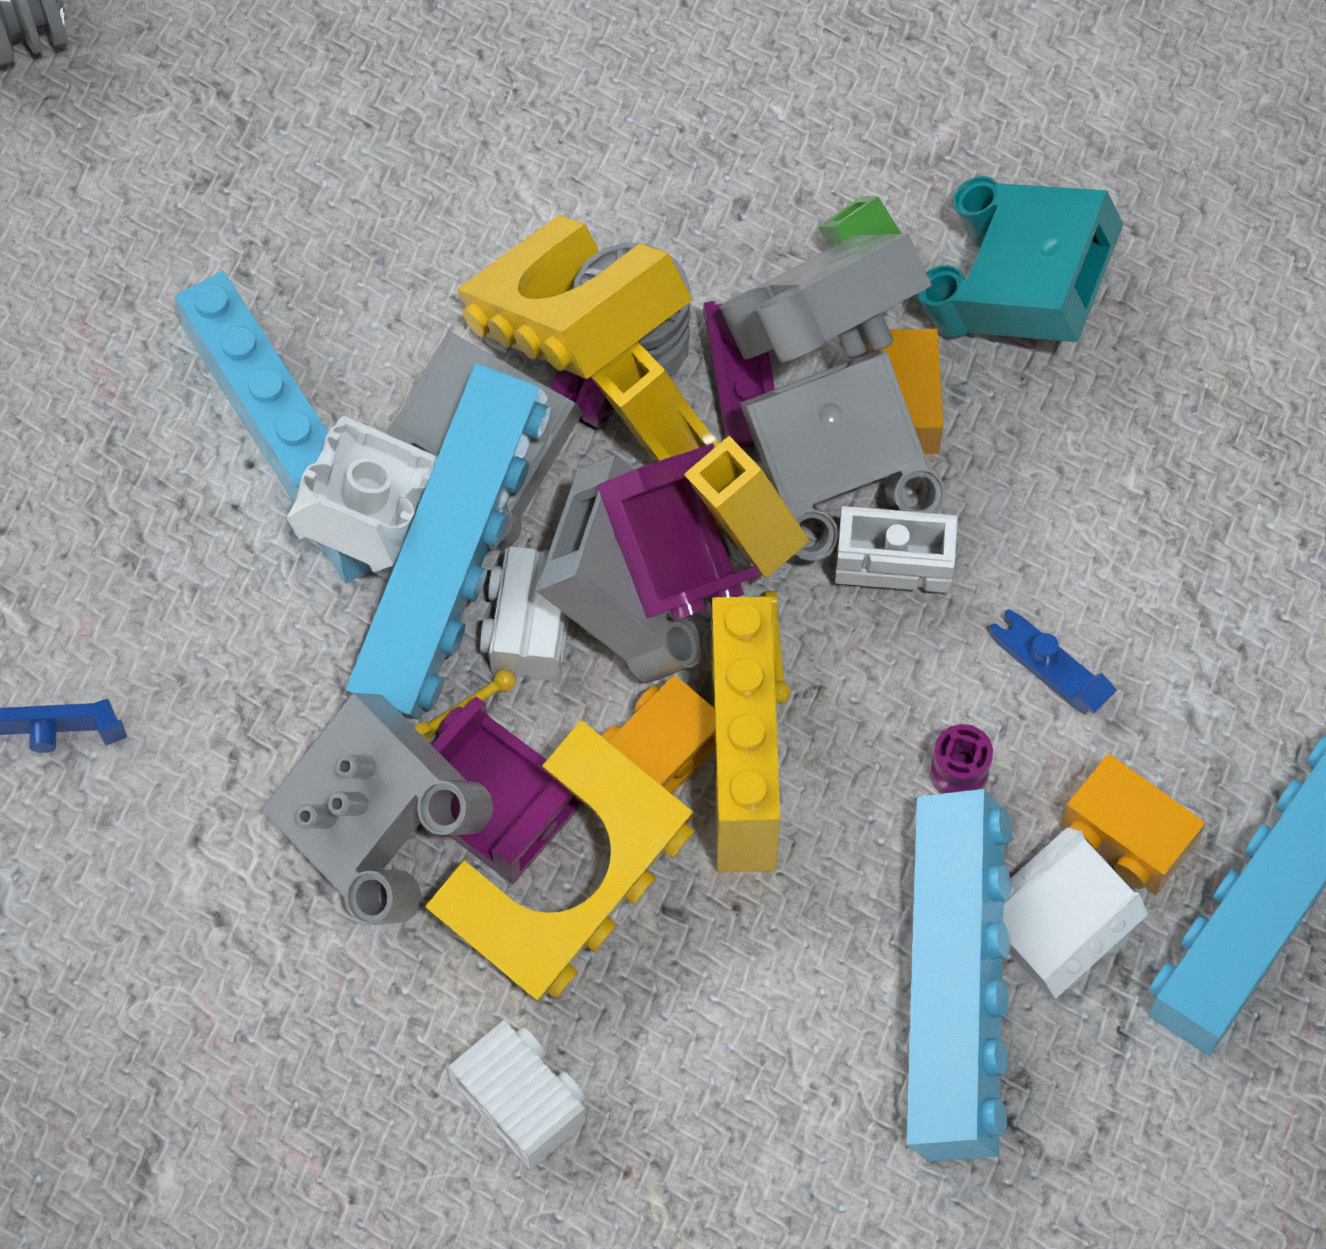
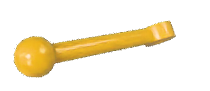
[765,590,791,704]
[414,669,516,741]

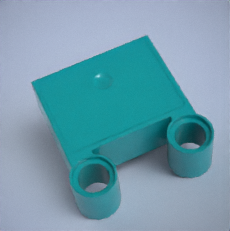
[917,176,1124,342]

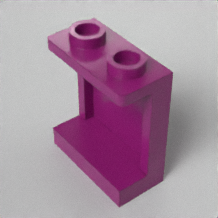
[597,443,760,621]
[432,696,584,885]

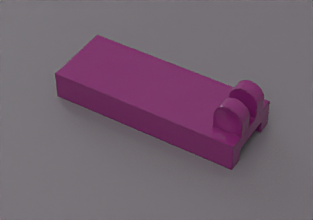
[703,301,775,449]

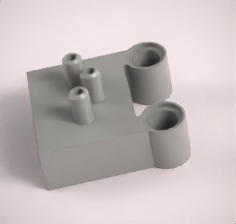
[719,234,932,362]
[387,330,583,551]
[740,351,946,561]
[536,454,731,682]
[261,693,493,925]

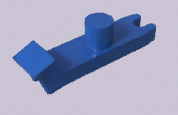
[989,609,1117,714]
[0,699,127,753]

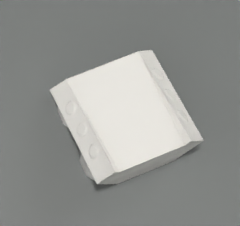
[287,416,438,573]
[1003,827,1148,1000]

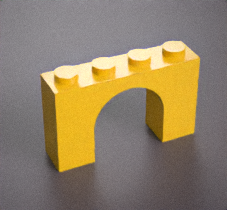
[457,215,693,379]
[591,342,810,578]
[710,596,780,872]
[425,720,695,1002]

